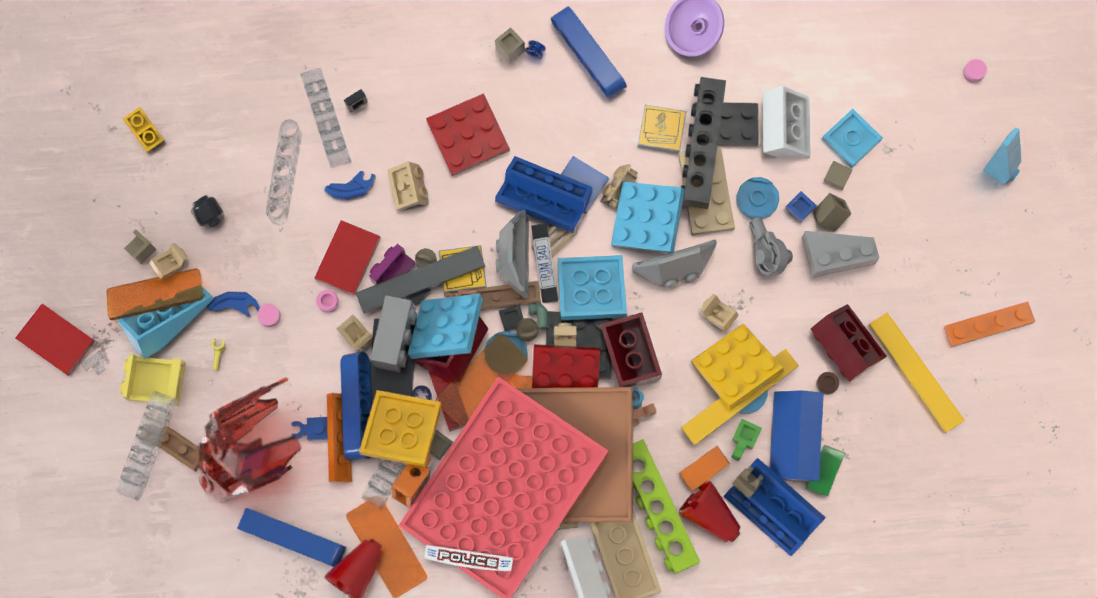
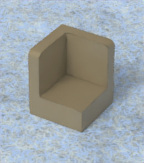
[495,27,525,64]
[814,193,852,231]
[124,229,156,264]

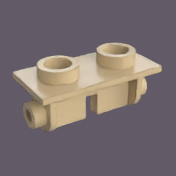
[600,164,638,209]

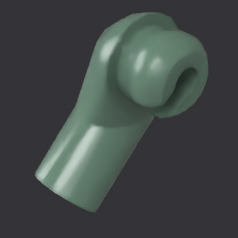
[528,302,549,329]

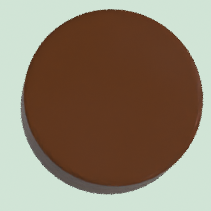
[816,372,839,395]

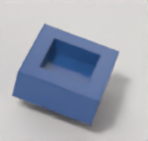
[786,191,817,222]

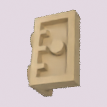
[387,161,428,211]

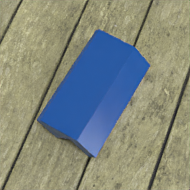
[495,156,593,233]
[770,390,824,482]
[724,457,826,556]

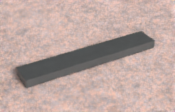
[356,246,486,314]

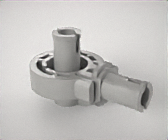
[749,217,793,275]

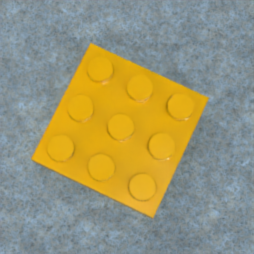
[691,323,784,409]
[359,390,442,467]

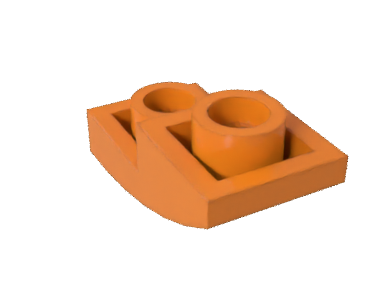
[679,445,730,491]

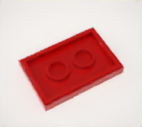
[314,220,381,296]
[15,303,95,376]

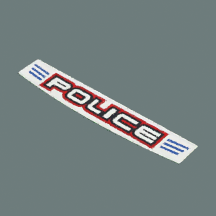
[424,545,513,571]

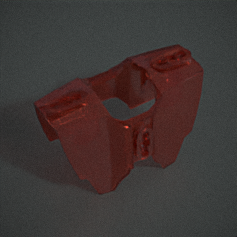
[198,377,301,503]

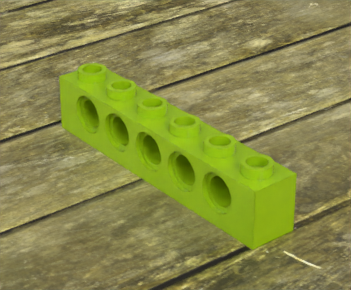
[633,439,700,575]

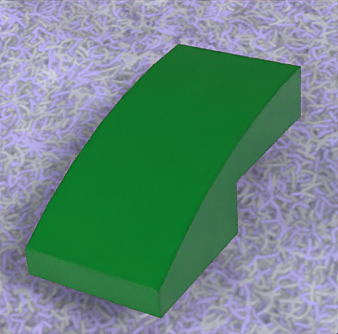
[807,444,845,497]

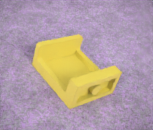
[120,354,186,406]

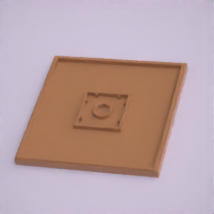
[516,387,633,522]

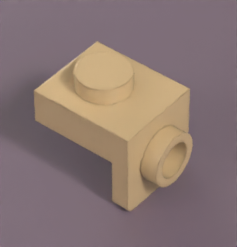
[149,243,187,280]
[700,294,739,332]
[336,314,373,351]
[554,323,576,347]

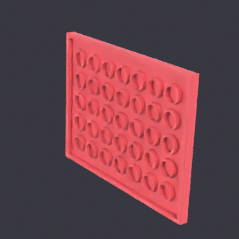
[398,377,609,598]

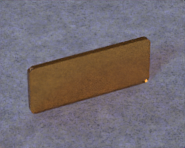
[106,268,203,320]
[435,334,528,427]
[346,495,427,598]

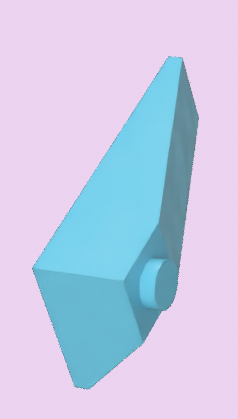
[983,127,1021,185]
[117,286,213,359]

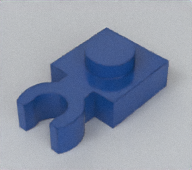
[291,417,328,441]

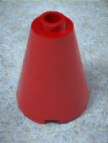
[679,481,741,543]
[324,538,383,598]

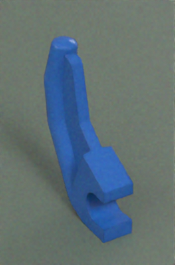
[324,171,376,200]
[207,292,260,317]

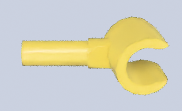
[211,338,226,370]

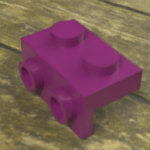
[369,243,415,285]

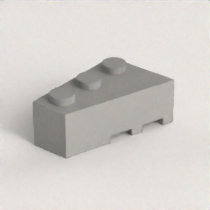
[802,231,880,278]

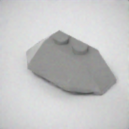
[496,210,529,299]
[632,239,717,288]

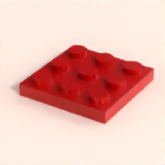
[426,93,510,176]

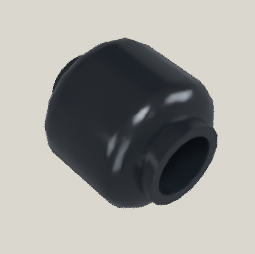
[191,195,223,228]

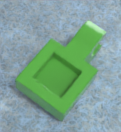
[731,419,762,461]

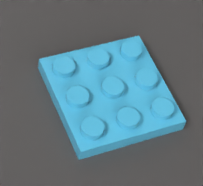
[611,181,685,253]
[557,255,627,320]
[408,294,483,359]

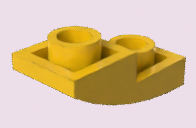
[122,107,165,152]

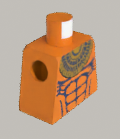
[392,456,434,509]

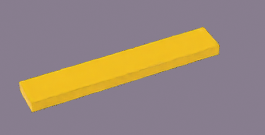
[868,312,965,433]
[681,348,799,446]

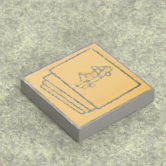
[638,104,687,153]
[439,245,487,293]

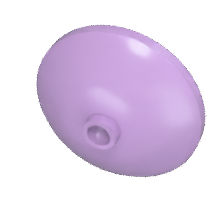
[665,0,725,57]

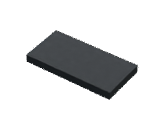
[370,319,415,405]

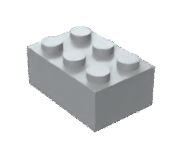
[370,295,418,373]

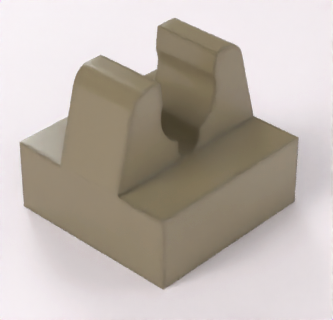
[732,467,763,498]

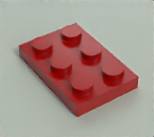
[532,344,600,388]

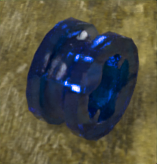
[525,40,546,59]
[412,385,432,400]

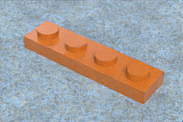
[944,301,1036,347]
[327,393,352,483]

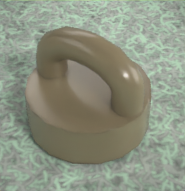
[415,248,437,268]
[516,318,539,341]

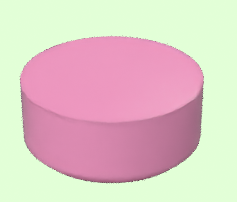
[964,59,987,82]
[316,290,339,313]
[258,304,281,327]

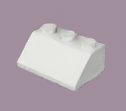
[762,86,810,158]
[561,535,611,598]

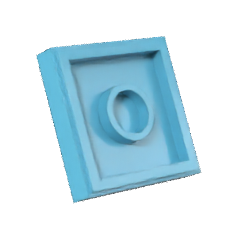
[822,109,883,168]

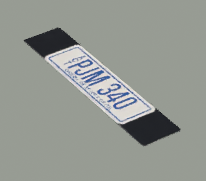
[531,223,558,303]

